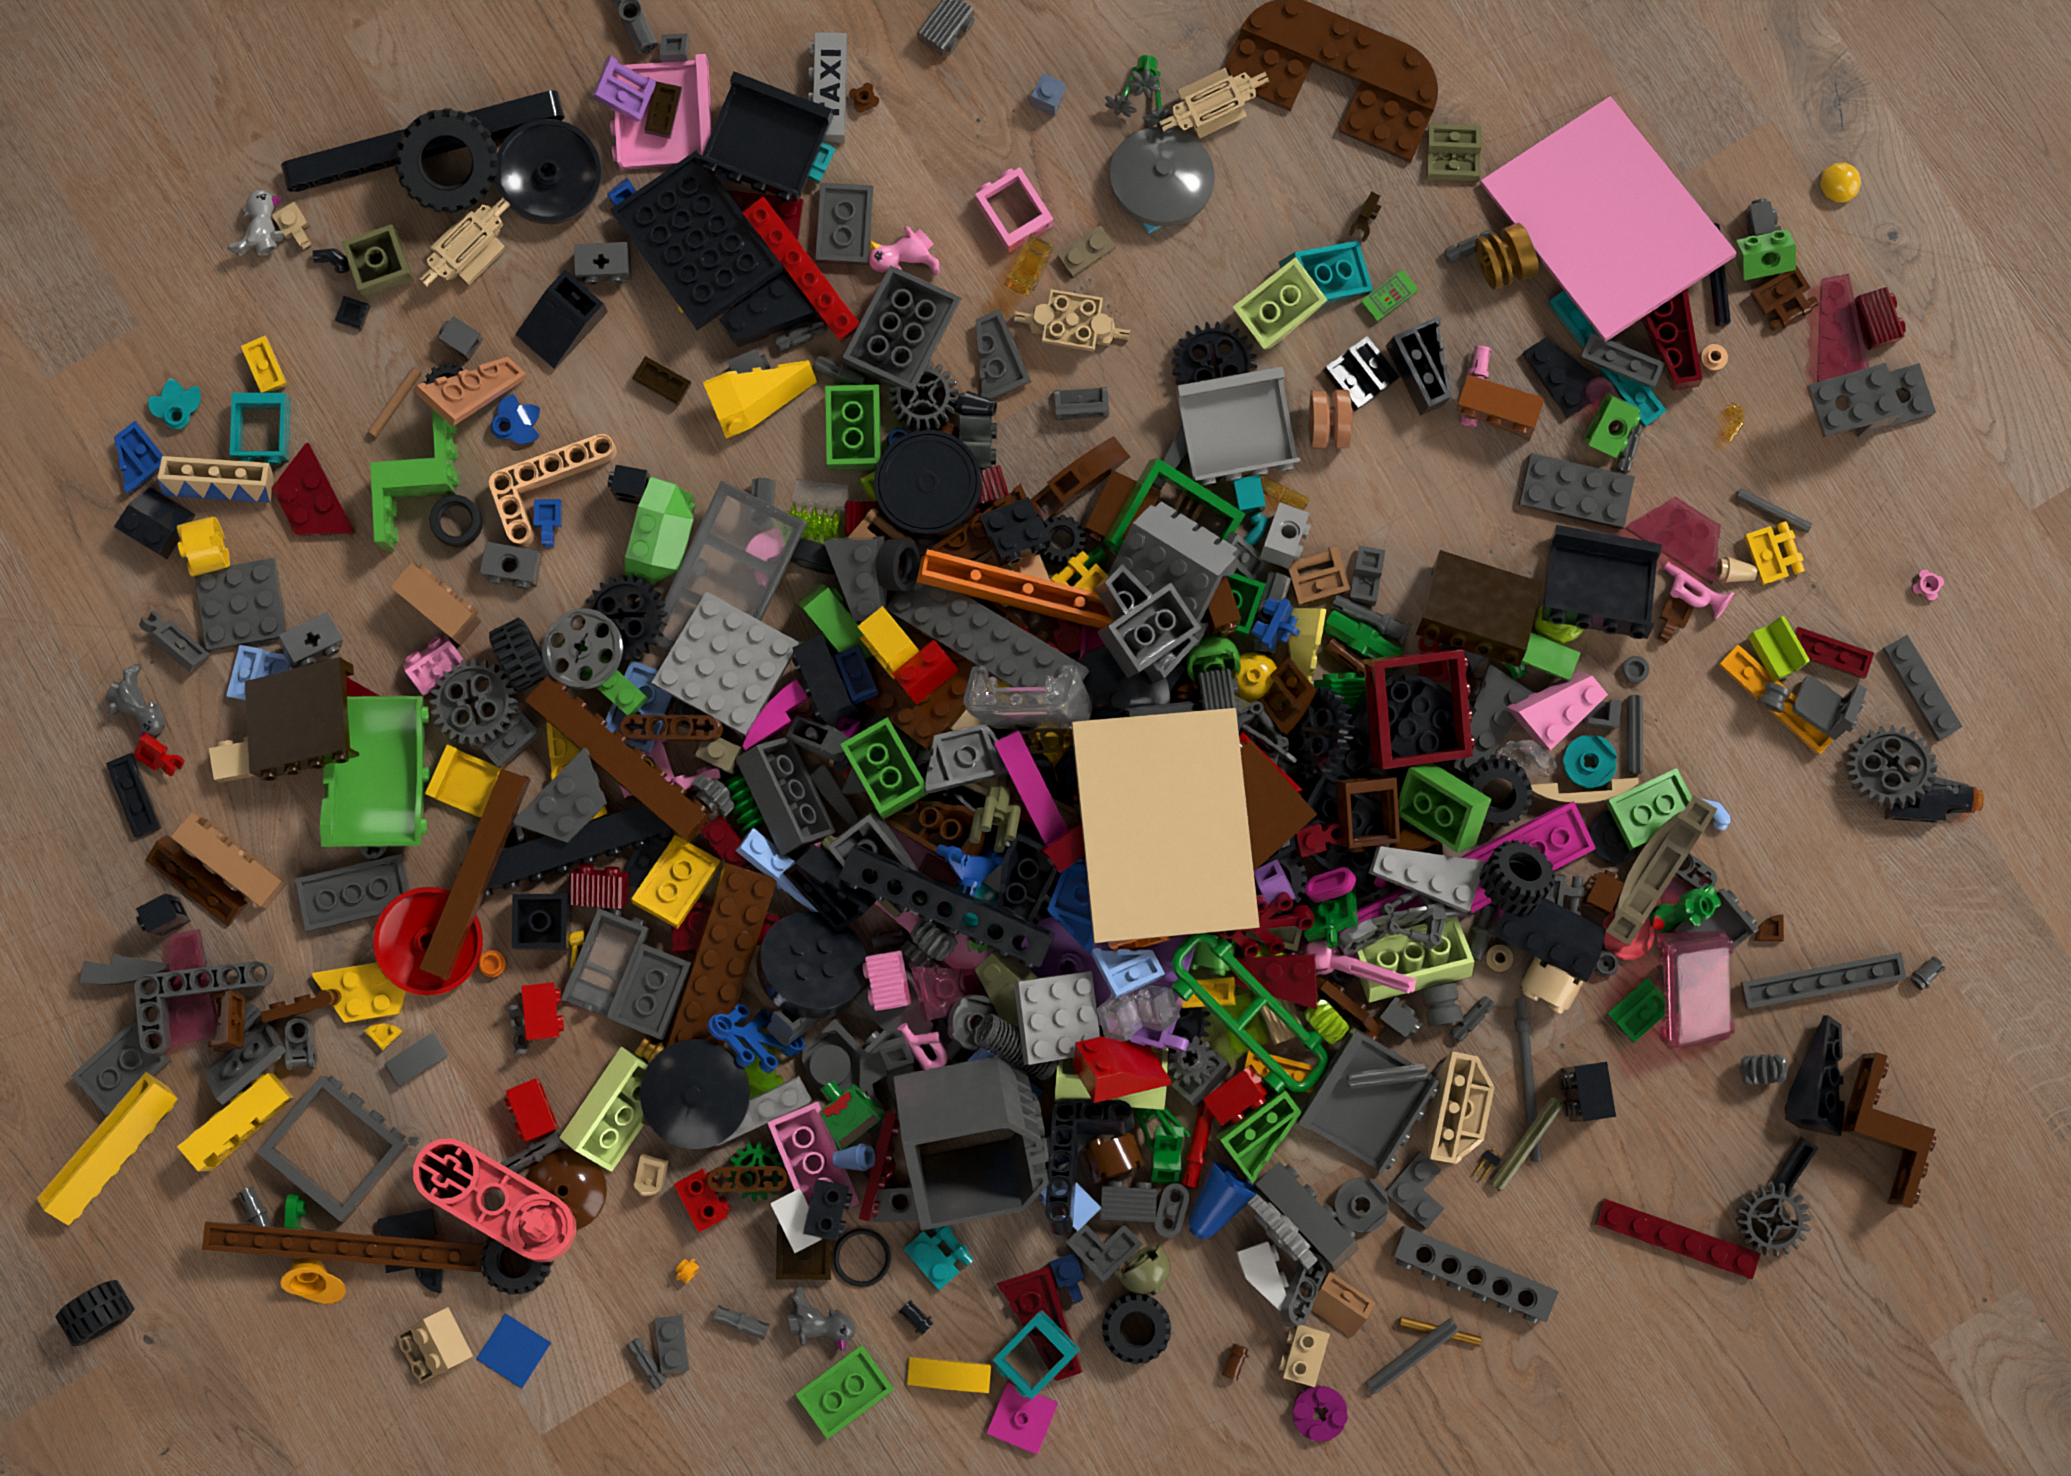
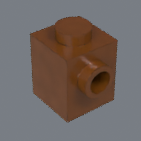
[1582,870,1625,914]

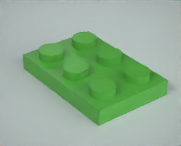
[1605,768,1692,850]
[795,1344,894,1439]

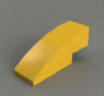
[907,1357,991,1393]

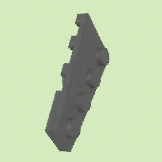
[1452,664,1533,775]

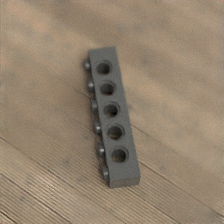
[1391,1226,1559,1324]

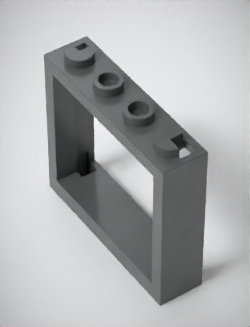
[257,1075,409,1222]

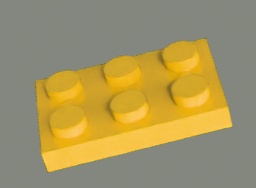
[631,835,721,929]

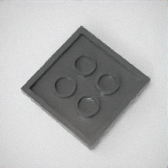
[195,558,287,651]

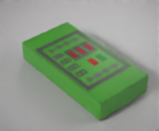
[1360,269,1419,323]

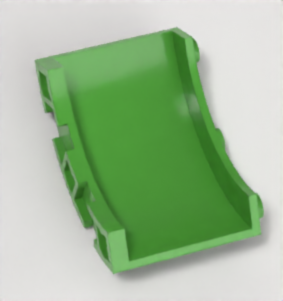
[319,696,430,847]

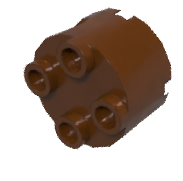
[1083,1132,1145,1184]

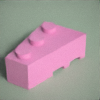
[1506,671,1608,750]

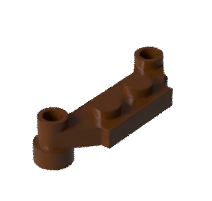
[1316,974,1386,1041]

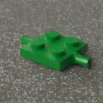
[1302,870,1358,949]

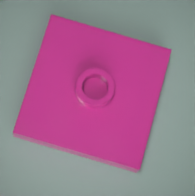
[987,1381,1058,1454]

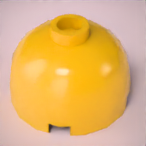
[1231,652,1277,704]

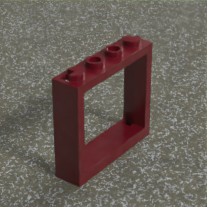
[1363,648,1475,769]

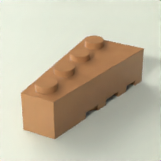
[171,812,287,908]

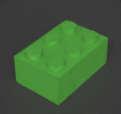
[825,385,881,471]
[840,717,927,820]
[1398,763,1491,852]

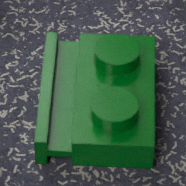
[1606,977,1674,1043]

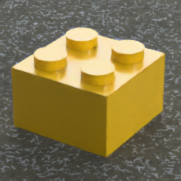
[857,606,919,679]

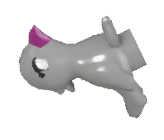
[227,189,284,256]

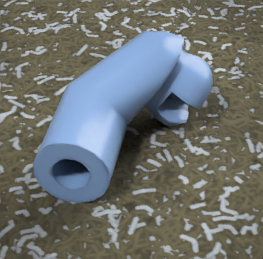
[1703,799,1731,831]

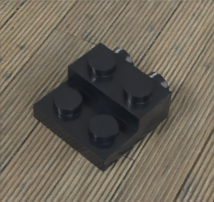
[979,497,1051,566]

